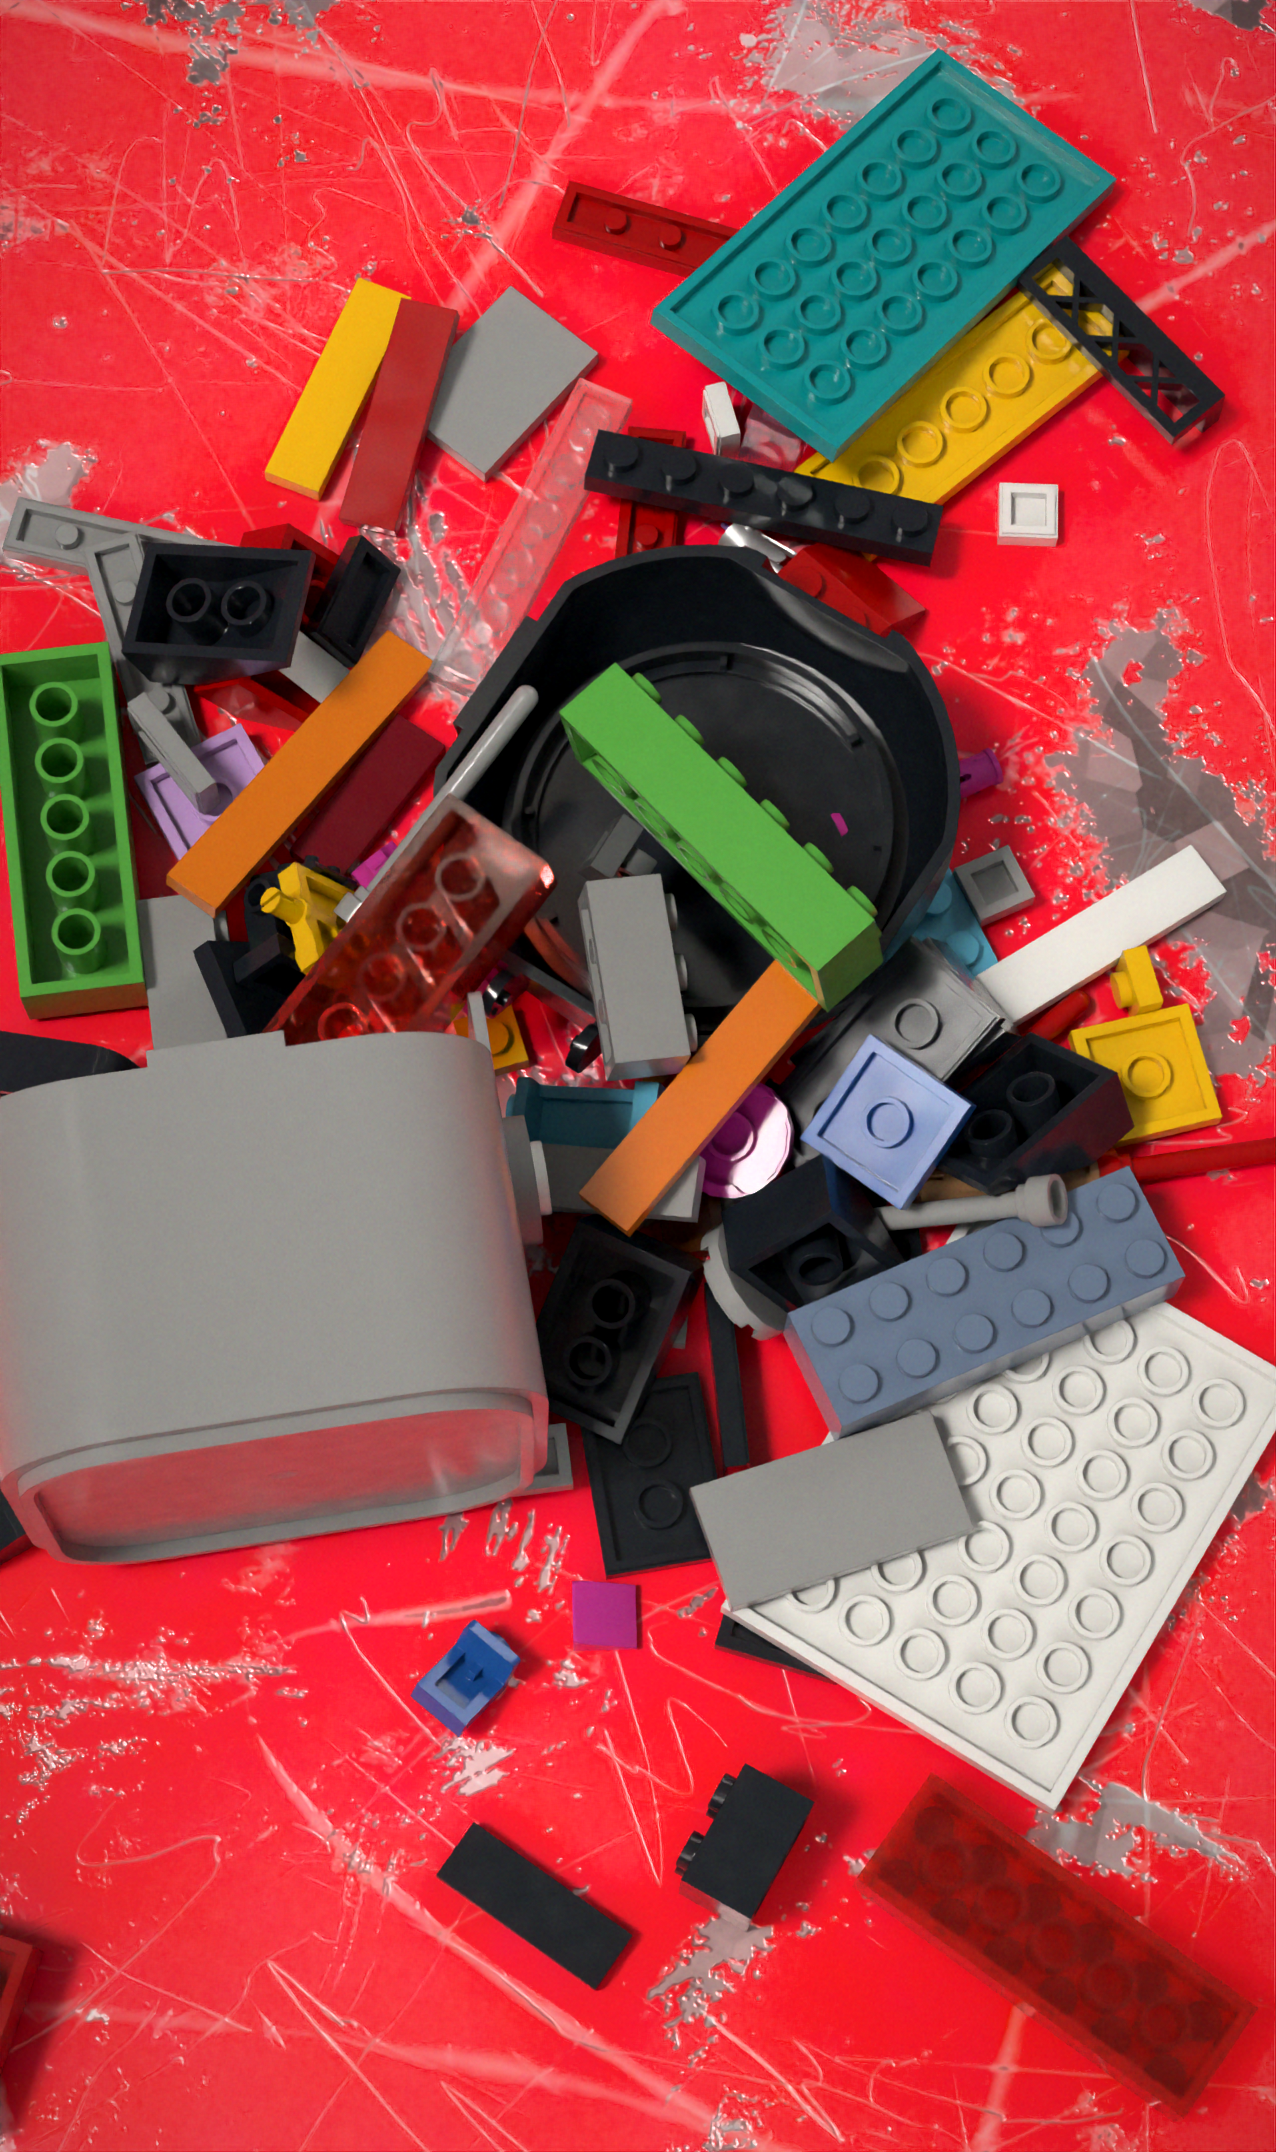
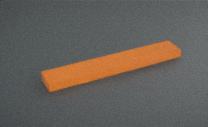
[166,630,435,919]
[578,960,822,1237]

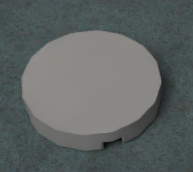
[701,1222,788,1341]

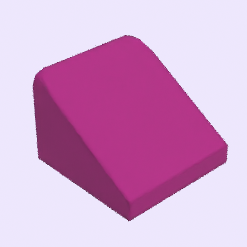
[572,1581,637,1651]

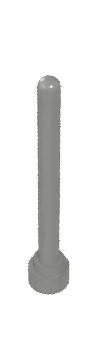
[333,685,538,941]
[874,1174,1068,1231]

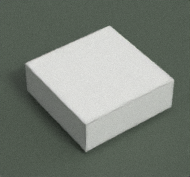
[702,381,741,459]
[997,482,1058,547]

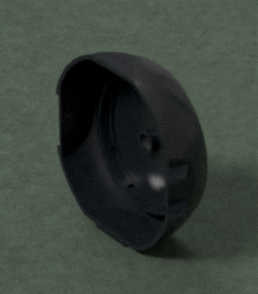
[433,544,961,1073]

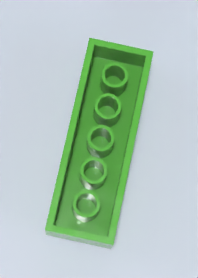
[0,641,148,1020]
[559,662,883,1013]

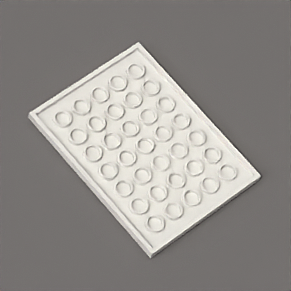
[720,1218,1276,1814]

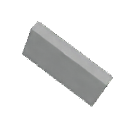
[426,285,598,483]

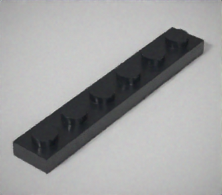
[584,429,944,567]

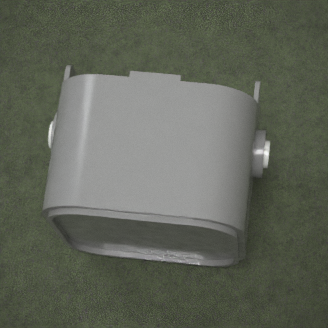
[0,991,552,1565]

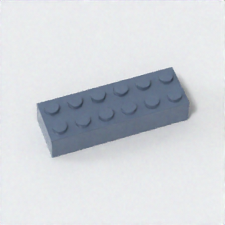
[783,1166,1186,1441]

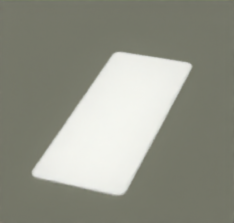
[279,631,350,703]

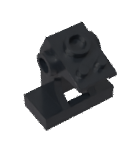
[233,855,358,1023]

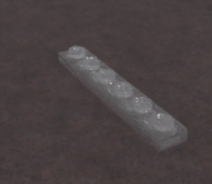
[428,378,633,698]

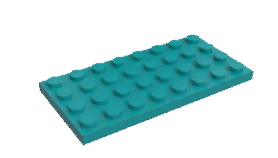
[650,48,1117,463]

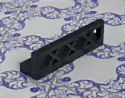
[1016,235,1225,445]

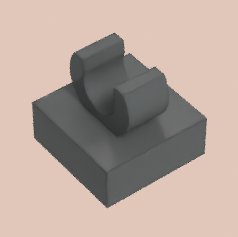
[577,814,658,881]

